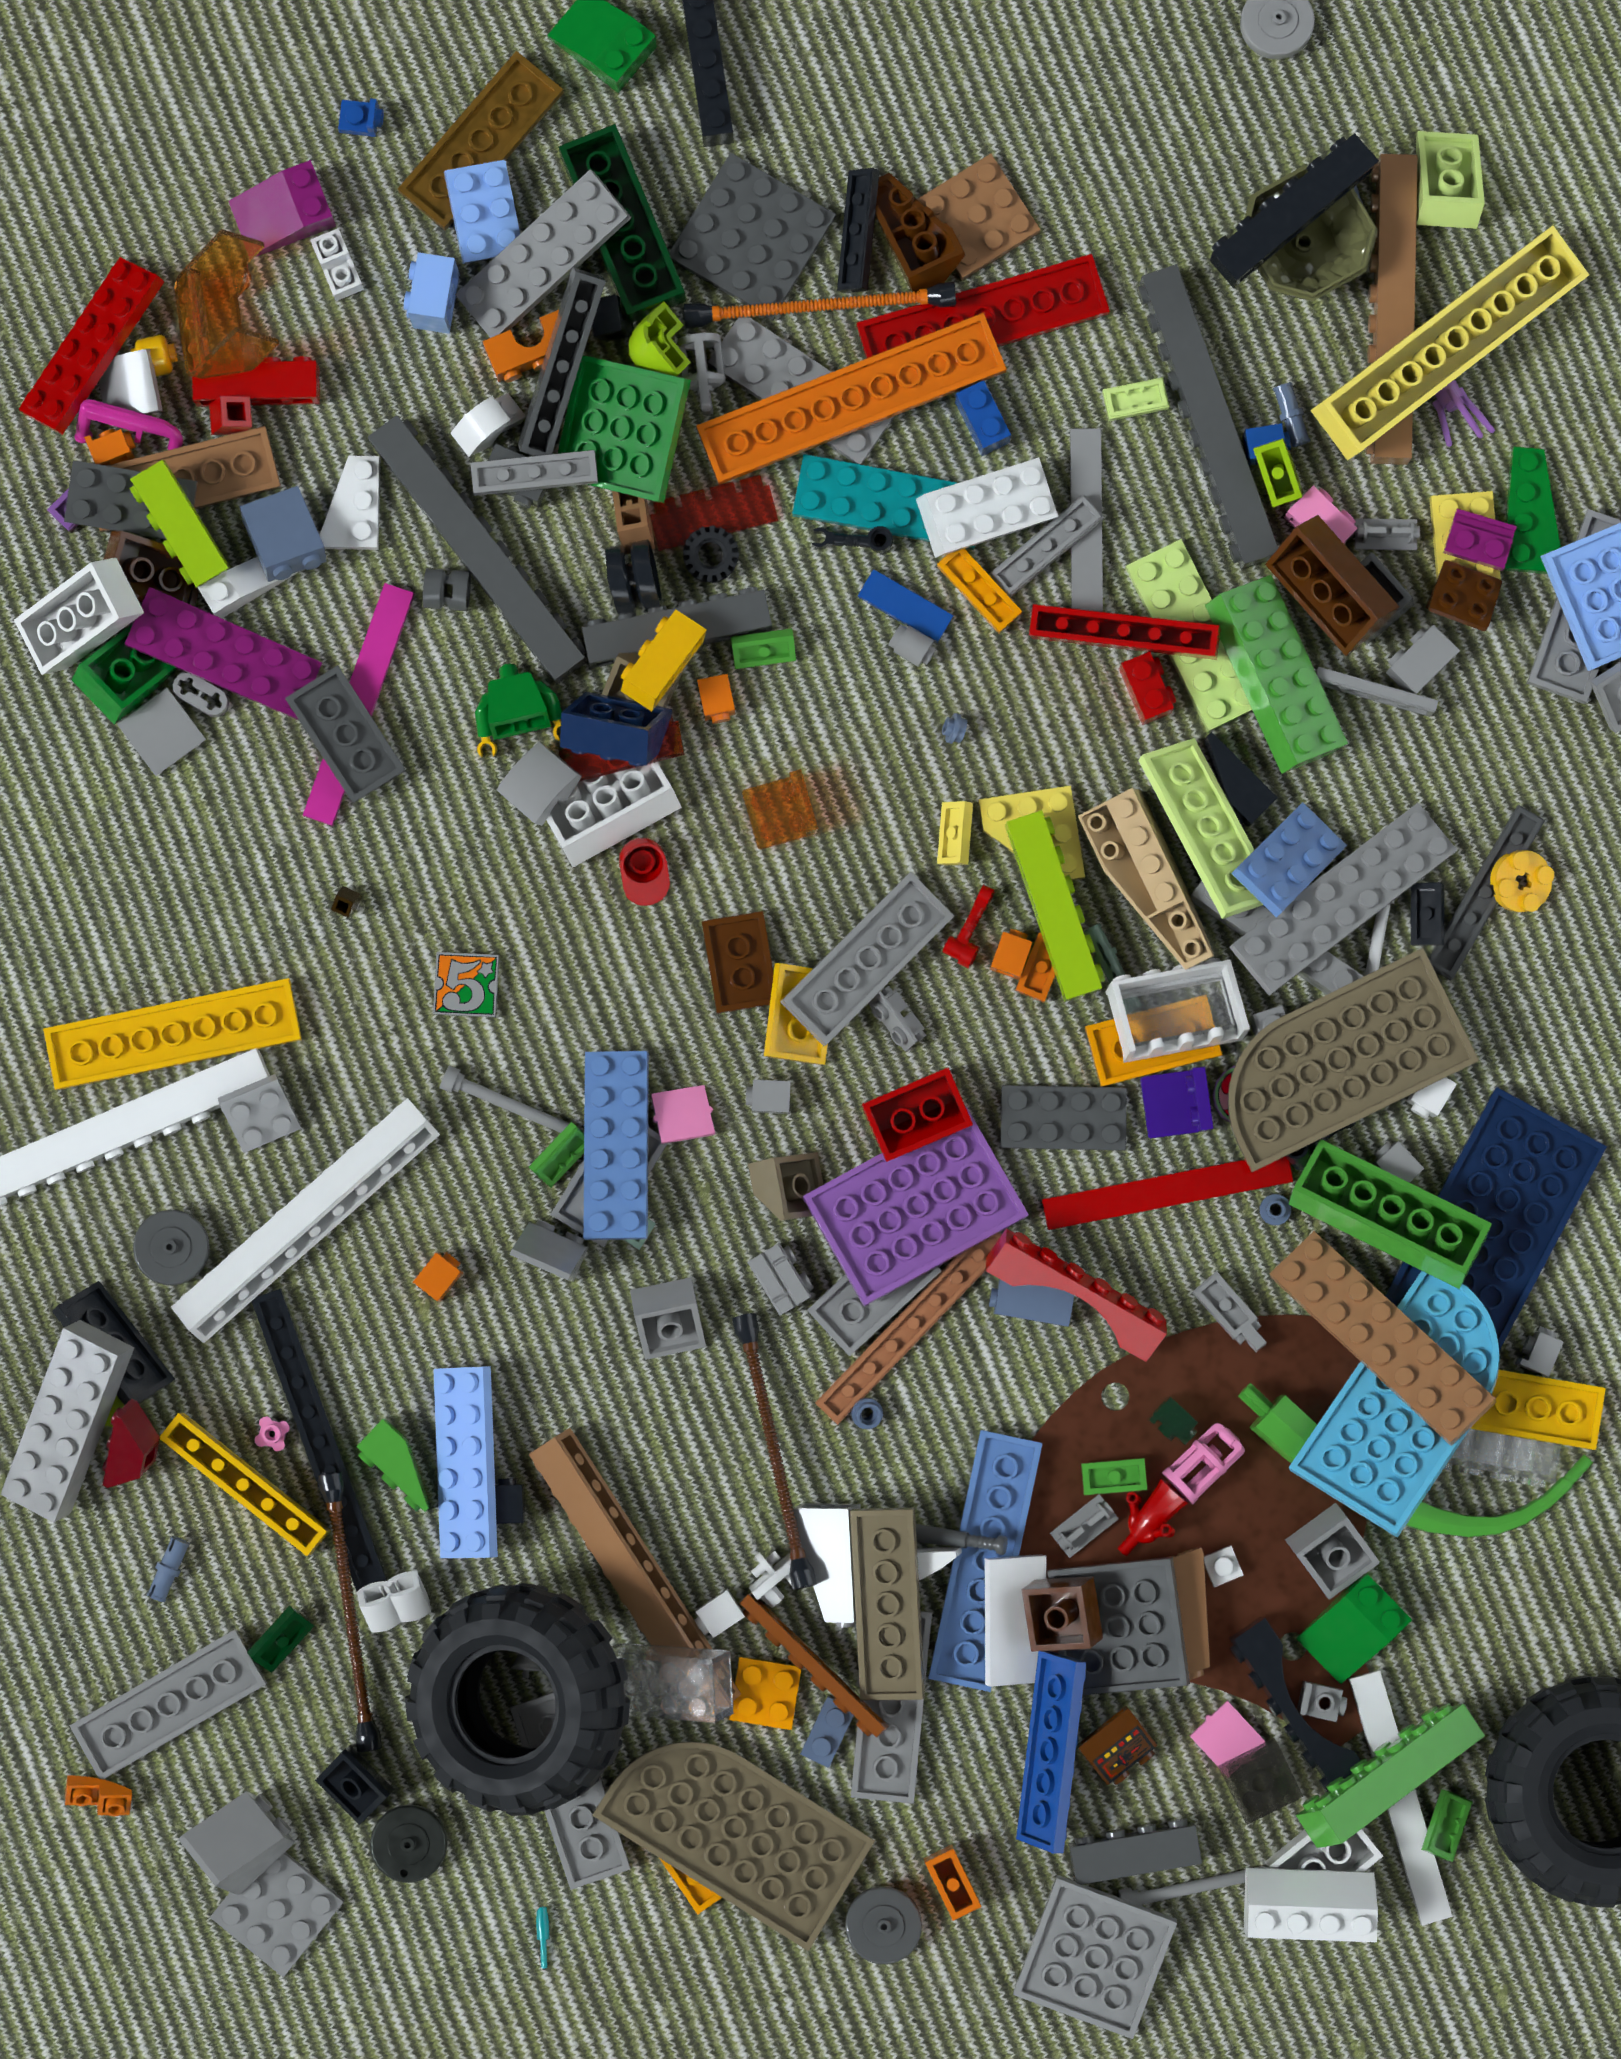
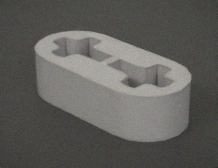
[173,673,229,717]

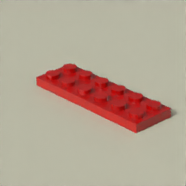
[18,257,165,435]

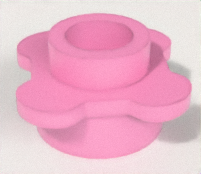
[255,1416,290,1451]

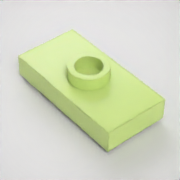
[1102,377,1170,422]

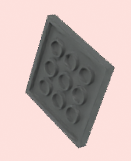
[669,153,836,321]
[1047,1557,1190,1695]

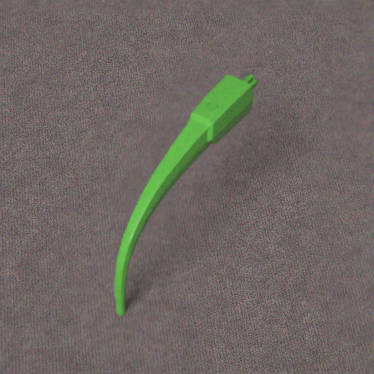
[1238,1382,1593,1538]

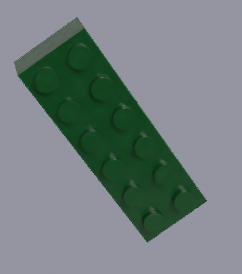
[558,124,686,323]

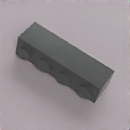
[1068,1818,1202,1885]

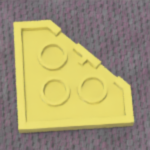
[978,785,1085,880]

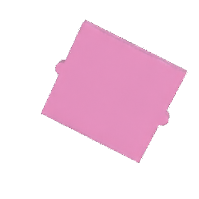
[651,1085,715,1144]
[1189,1700,1266,1777]

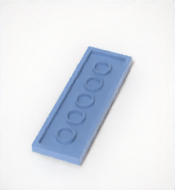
[583,1051,649,1240]

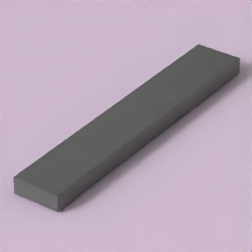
[1428,805,1545,981]

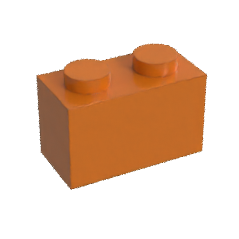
[924,1844,981,1921]

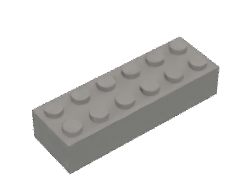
[0,1320,134,1523]

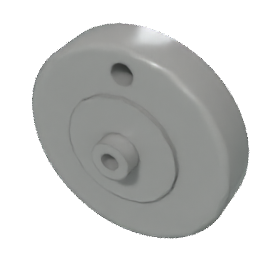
[1240,0,1315,59]

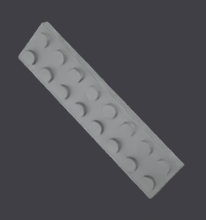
[1229,803,1457,996]

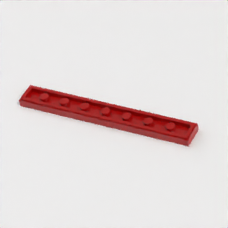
[1041,1156,1293,1231]

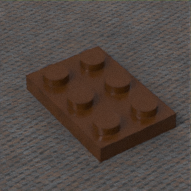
[702,911,774,1014]

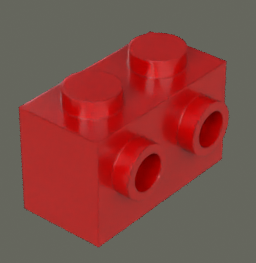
[1119,651,1176,726]

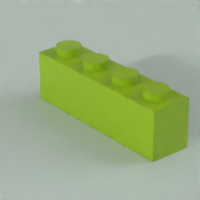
[129,460,230,587]

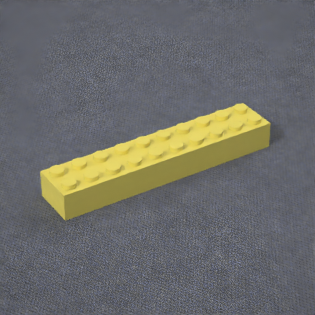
[1310,226,1589,460]

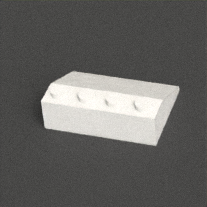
[546,753,682,867]

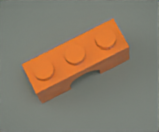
[482,310,559,383]

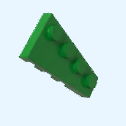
[1504,446,1561,574]

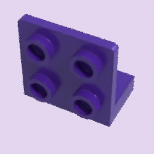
[1140,1067,1214,1139]

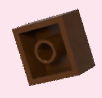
[1022,1576,1103,1652]

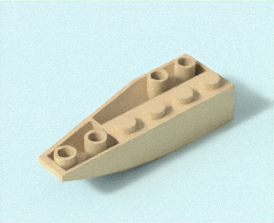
[1078,788,1214,970]

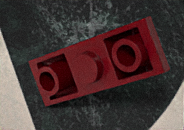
[102,1398,160,1488]

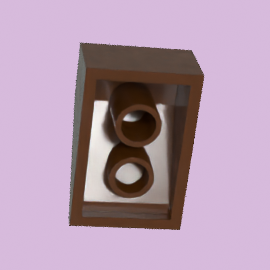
[103,530,199,607]

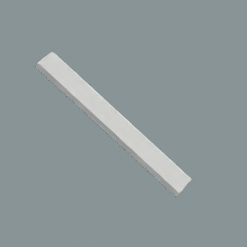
[1348,1670,1453,1926]

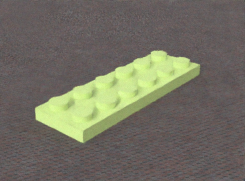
[1125,539,1253,732]
[1138,738,1263,919]

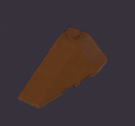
[875,173,965,293]

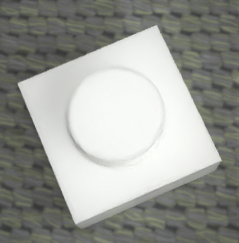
[1204,1545,1243,1587]

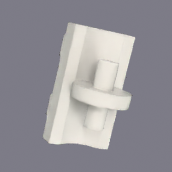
[749,1551,792,1608]

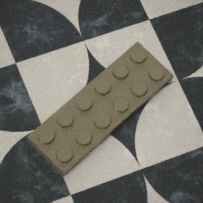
[850,1507,925,1700]

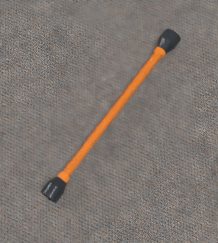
[684,282,956,329]

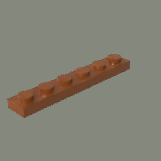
[740,1593,889,1738]

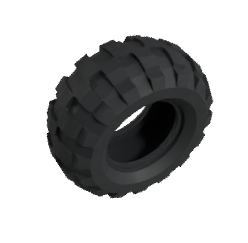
[405,1583,630,1816]
[1485,1675,1621,1908]

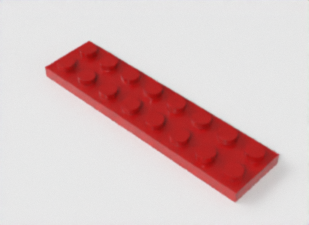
[856,254,1110,359]

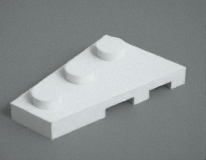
[320,456,381,550]

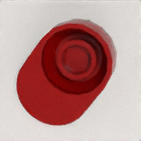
[619,838,670,906]

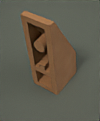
[612,491,655,554]

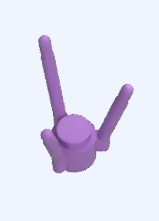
[1432,380,1495,447]

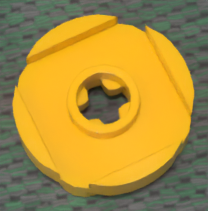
[1490,850,1554,912]

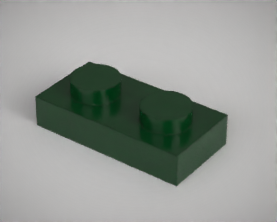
[247,1605,314,1673]

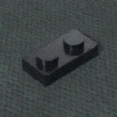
[1410,882,1445,946]

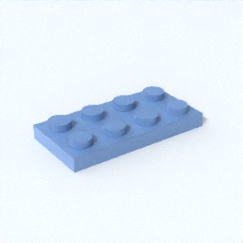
[1231,802,1347,918]

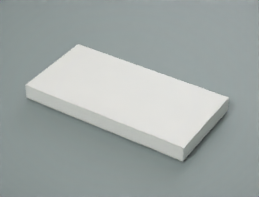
[985,1554,1046,1687]

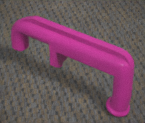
[74,399,183,450]

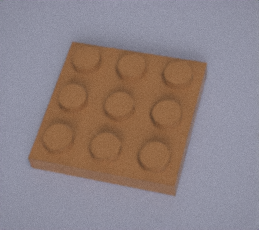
[917,154,1041,281]

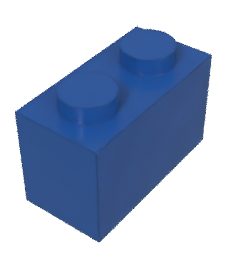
[955,380,1011,456]

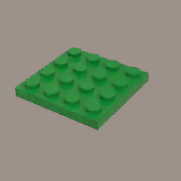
[558,355,691,503]

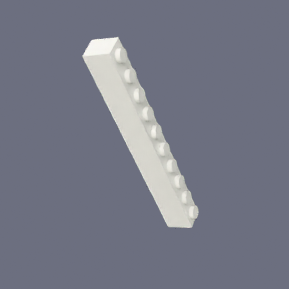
[0,1048,270,1207]
[171,1098,440,1343]

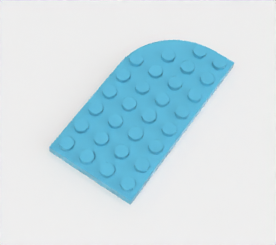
[1289,1271,1500,1538]

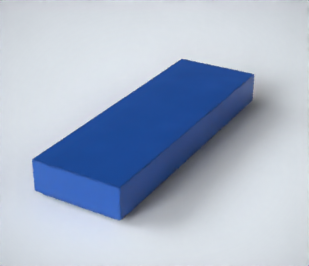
[858,569,954,644]

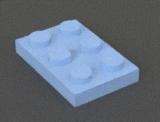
[444,160,520,264]

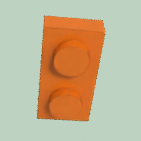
[1015,933,1055,1003]

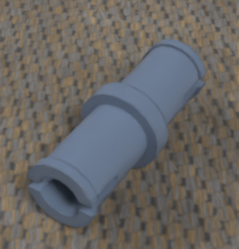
[1273,382,1311,447]
[146,1536,190,1602]

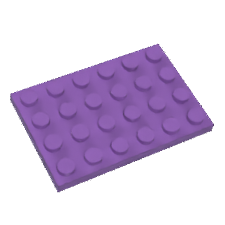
[803,1107,1029,1307]

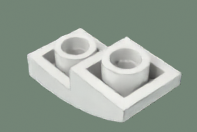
[310,228,364,301]

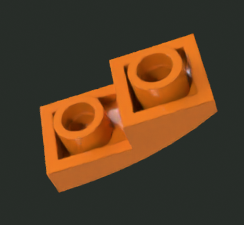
[65,1775,132,1816]

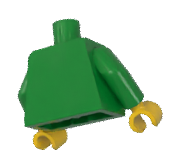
[475,664,562,757]

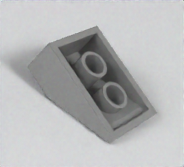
[510,1219,588,1282]

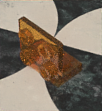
[742,769,818,850]

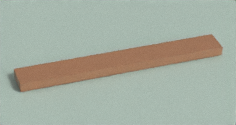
[815,1232,1002,1425]

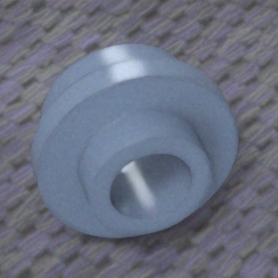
[942,713,967,744]
[1259,1194,1291,1226]
[851,1398,883,1429]

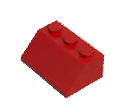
[861,1067,973,1162]

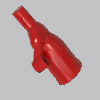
[1118,1478,1189,1556]

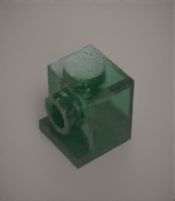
[1147,1397,1199,1445]

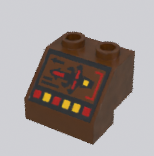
[1077,1706,1157,1785]

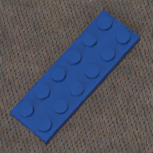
[1016,1651,1086,1853]

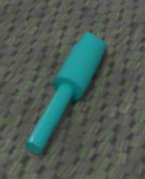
[536,1906,550,1969]

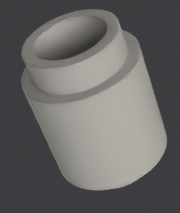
[888,624,936,667]

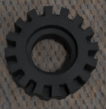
[683,526,739,583]

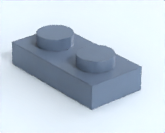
[800,1696,854,1768]

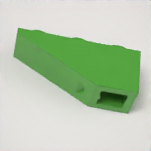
[356,1418,431,1512]

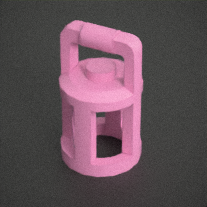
[1162,1423,1245,1504]

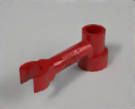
[942,884,995,969]

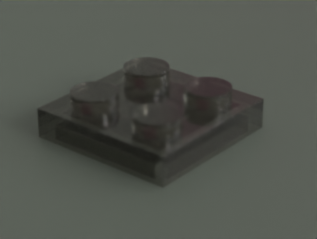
[1218,1738,1303,1825]

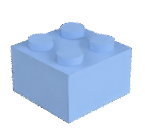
[404,252,460,334]

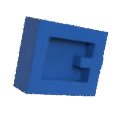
[338,98,384,137]

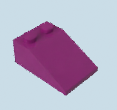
[228,160,336,259]

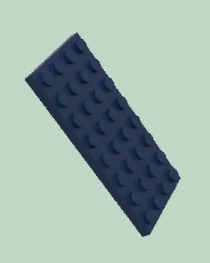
[1384,1087,1607,1351]

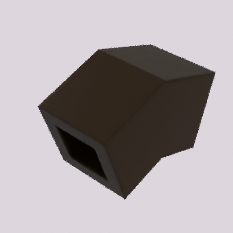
[331,886,362,918]

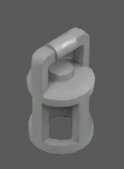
[678,333,726,416]

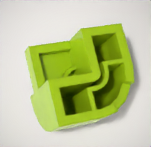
[629,301,691,377]

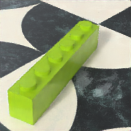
[1005,810,1105,1002]

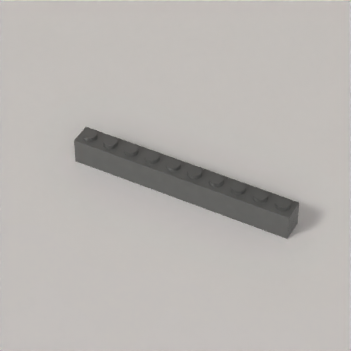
[1137,264,1278,570]
[368,415,587,685]

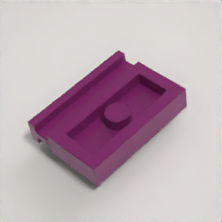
[1443,508,1517,571]

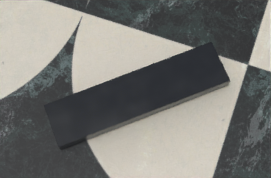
[837,168,879,293]

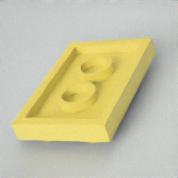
[1429,491,1501,580]

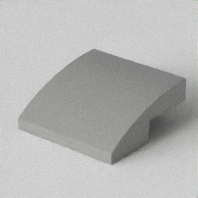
[99,349,163,414]
[117,687,206,776]
[497,742,582,826]

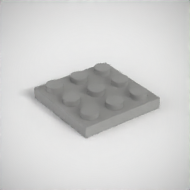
[210,1852,345,1978]

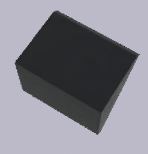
[315,1745,395,1825]

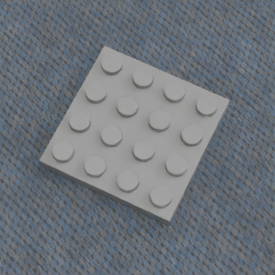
[1013,1875,1177,2039]

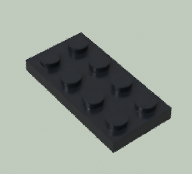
[52,1281,175,1406]

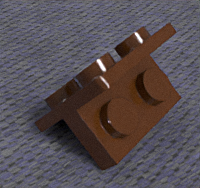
[1425,560,1502,631]

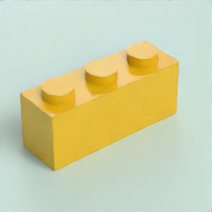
[620,609,707,712]

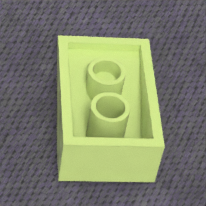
[1416,131,1485,229]

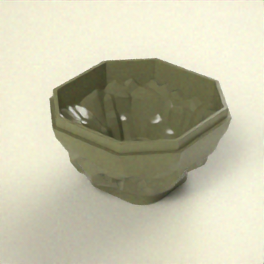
[1244,165,1378,301]

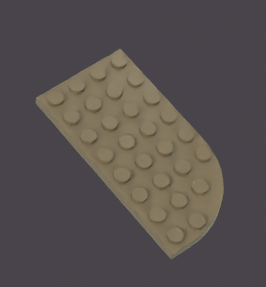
[1228,948,1479,1172]
[592,1742,875,1951]

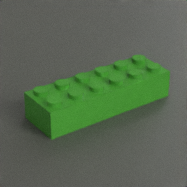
[1205,575,1348,774]
[1289,1139,1492,1289]
[1296,1703,1485,1848]

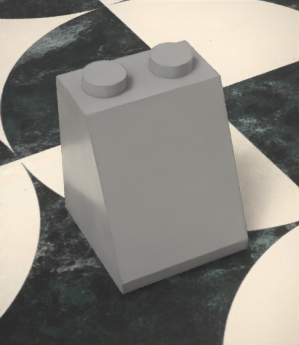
[178,1791,295,1895]

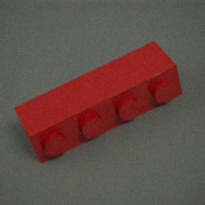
[192,356,320,407]

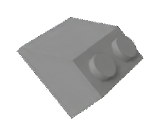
[630,1277,706,1360]
[1285,1503,1380,1600]

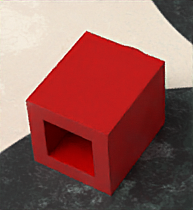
[209,396,252,435]

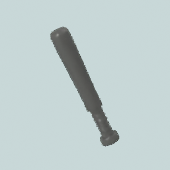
[916,1524,1008,1555]

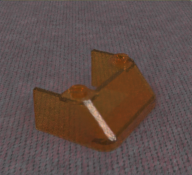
[174,229,279,379]

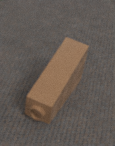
[1170,1546,1210,1680]

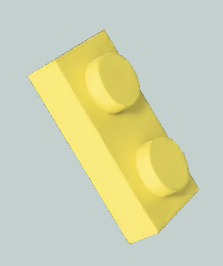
[937,801,973,865]

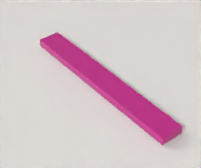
[303,583,415,826]

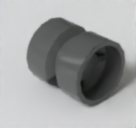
[423,568,471,612]

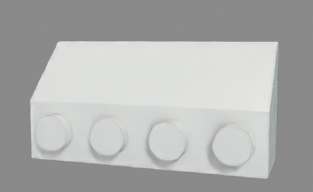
[1244,1867,1378,1942]

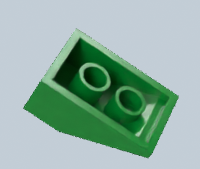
[547,0,657,93]
[72,622,178,725]
[1296,1573,1412,1684]

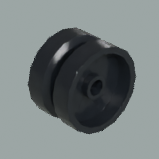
[605,539,662,615]

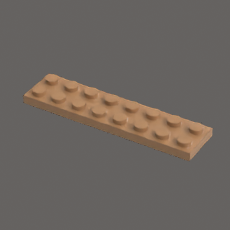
[1269,1231,1496,1446]

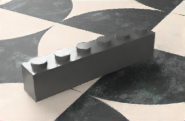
[517,267,606,456]
[582,587,772,669]

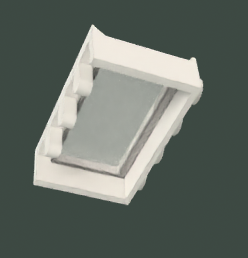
[1106,958,1250,1063]

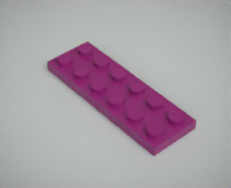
[125,587,322,720]

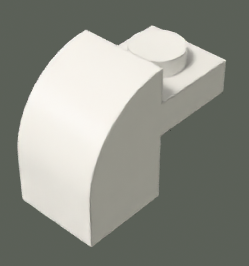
[451,393,526,457]

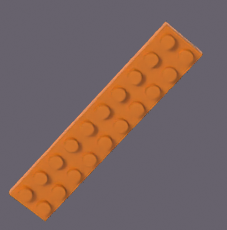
[696,313,1007,485]

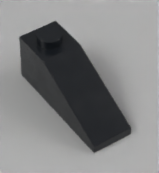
[1204,732,1278,827]

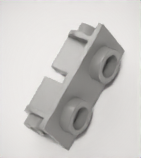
[1355,519,1420,551]
[868,986,927,1052]
[1050,1494,1119,1558]

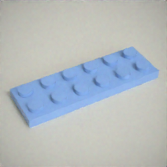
[434,1366,498,1558]

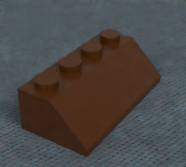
[1265,515,1400,656]

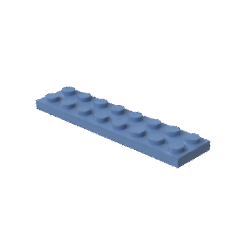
[928,1430,1042,1692]

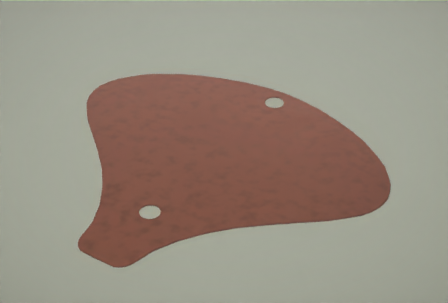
[1019,1315,1369,1746]

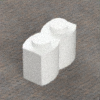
[357,1571,431,1632]

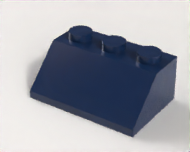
[560,691,672,766]

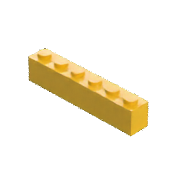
[160,1413,331,1556]

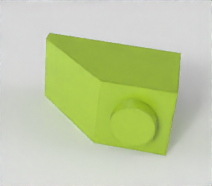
[1253,438,1303,507]

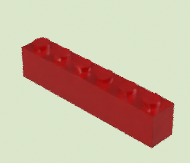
[1029,604,1221,660]

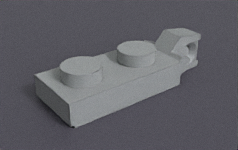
[1192,1271,1267,1352]

